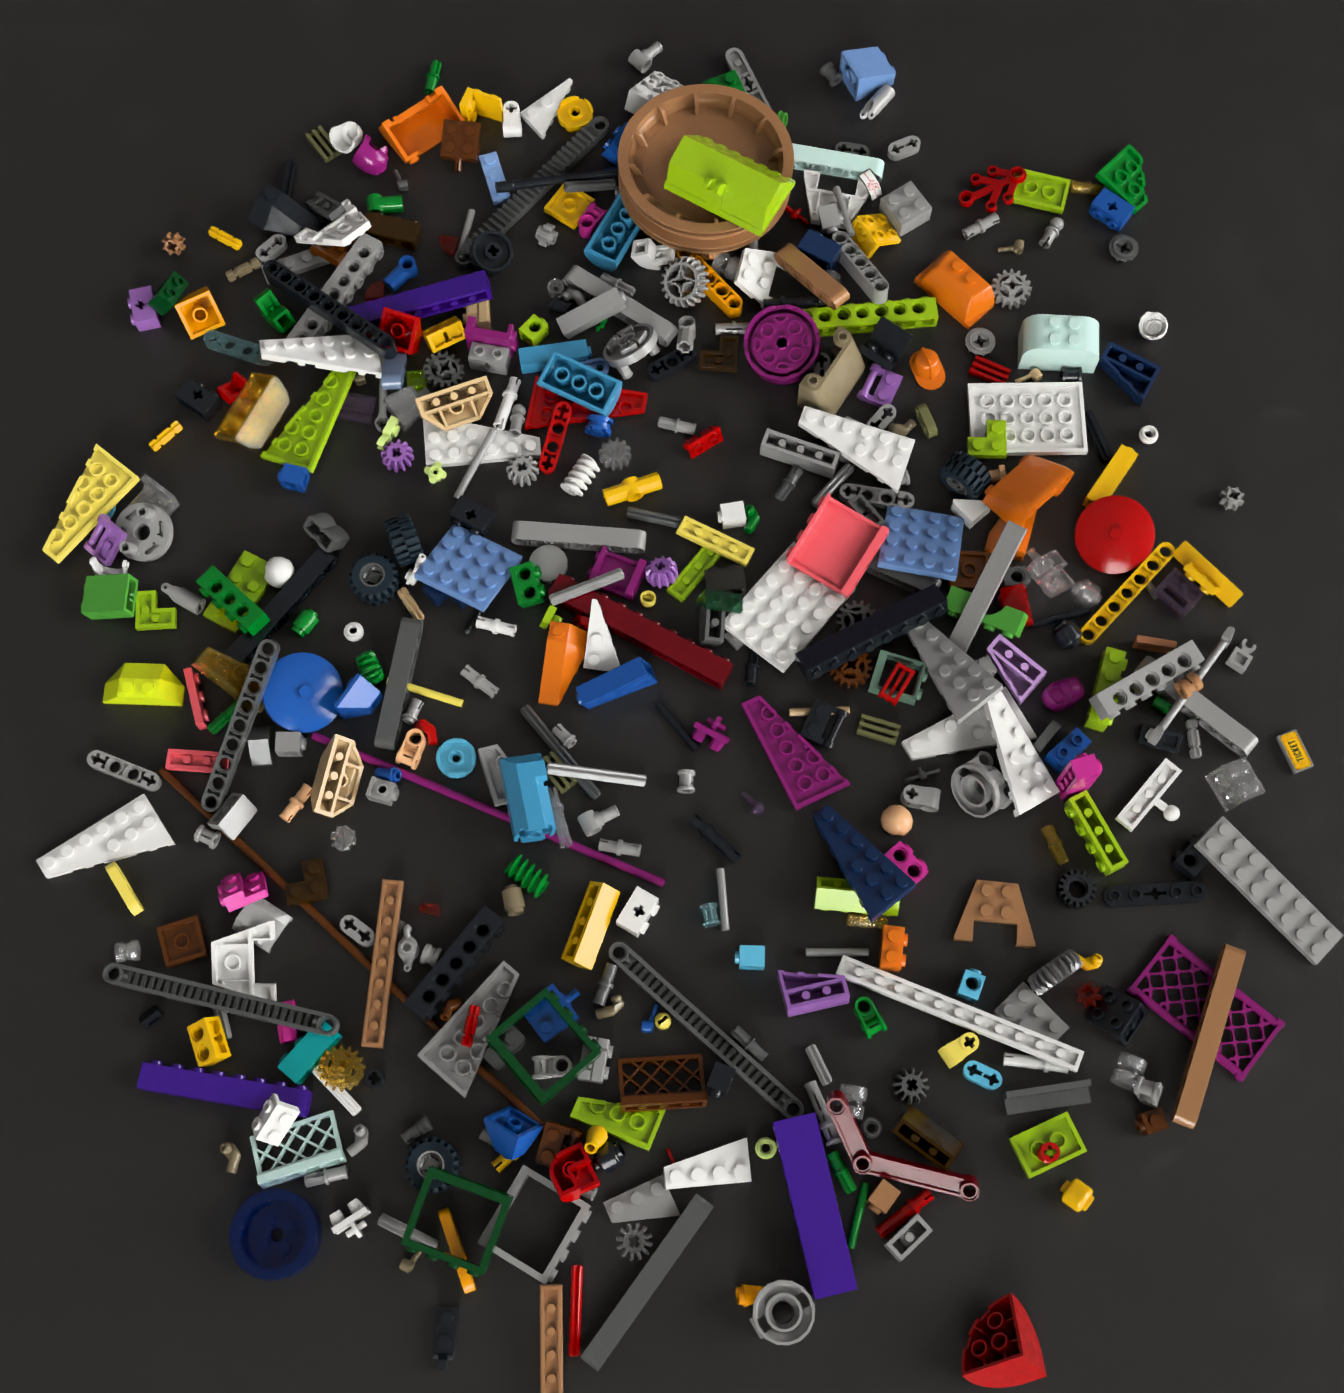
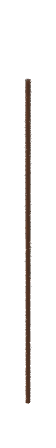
[158,767,595,1171]

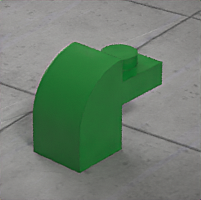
[253,288,297,334]

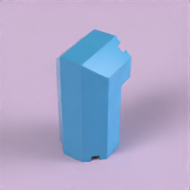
[499,753,556,843]

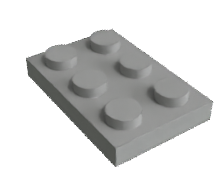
[993,982,1070,1040]

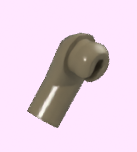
[887,419,917,436]
[595,995,624,1020]
[220,1142,241,1174]

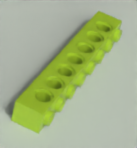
[802,296,939,337]

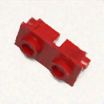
[683,425,723,459]

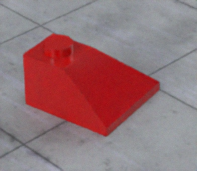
[379,307,422,355]

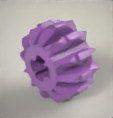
[381,439,414,473]
[645,556,678,589]

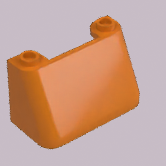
[378,85,465,165]
[982,454,1074,527]

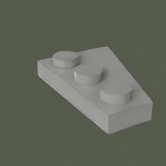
[477,744,507,807]
[603,1175,680,1223]

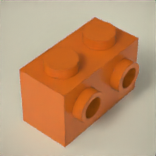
[878,925,908,973]

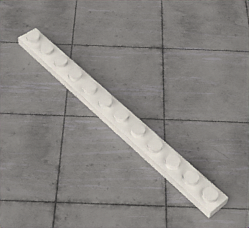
[836,955,1084,1073]

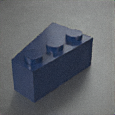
[1098,341,1162,406]

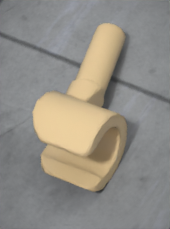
[1015,368,1043,383]

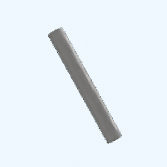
[833,186,855,237]
[458,209,475,260]
[716,868,730,931]
[805,948,869,957]

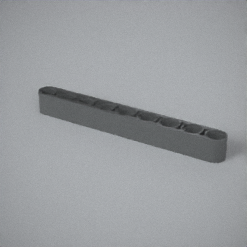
[201,639,280,812]
[580,1193,714,1372]

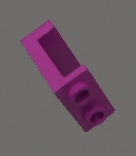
[464,316,518,358]
[587,545,647,602]

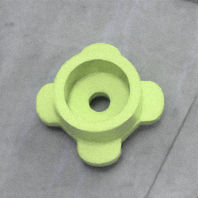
[424,461,447,484]

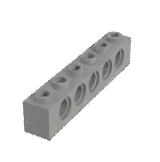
[1089,640,1205,721]

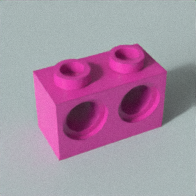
[884,841,929,884]

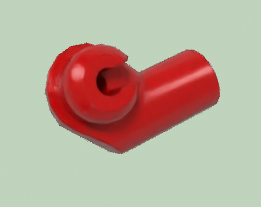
[414,719,438,746]

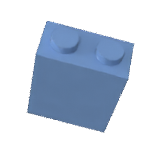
[839,46,896,101]

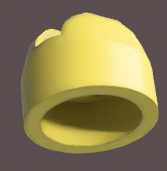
[640,590,656,608]
[654,1012,671,1030]

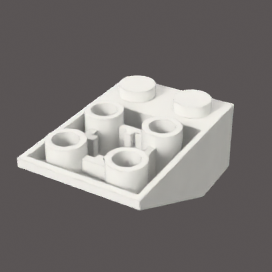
[624,71,683,114]

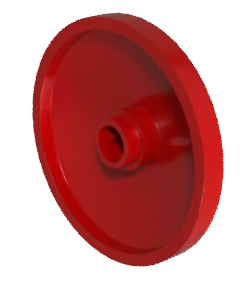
[1074,495,1155,574]

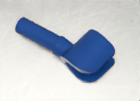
[641,1004,659,1033]

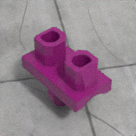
[692,716,731,752]

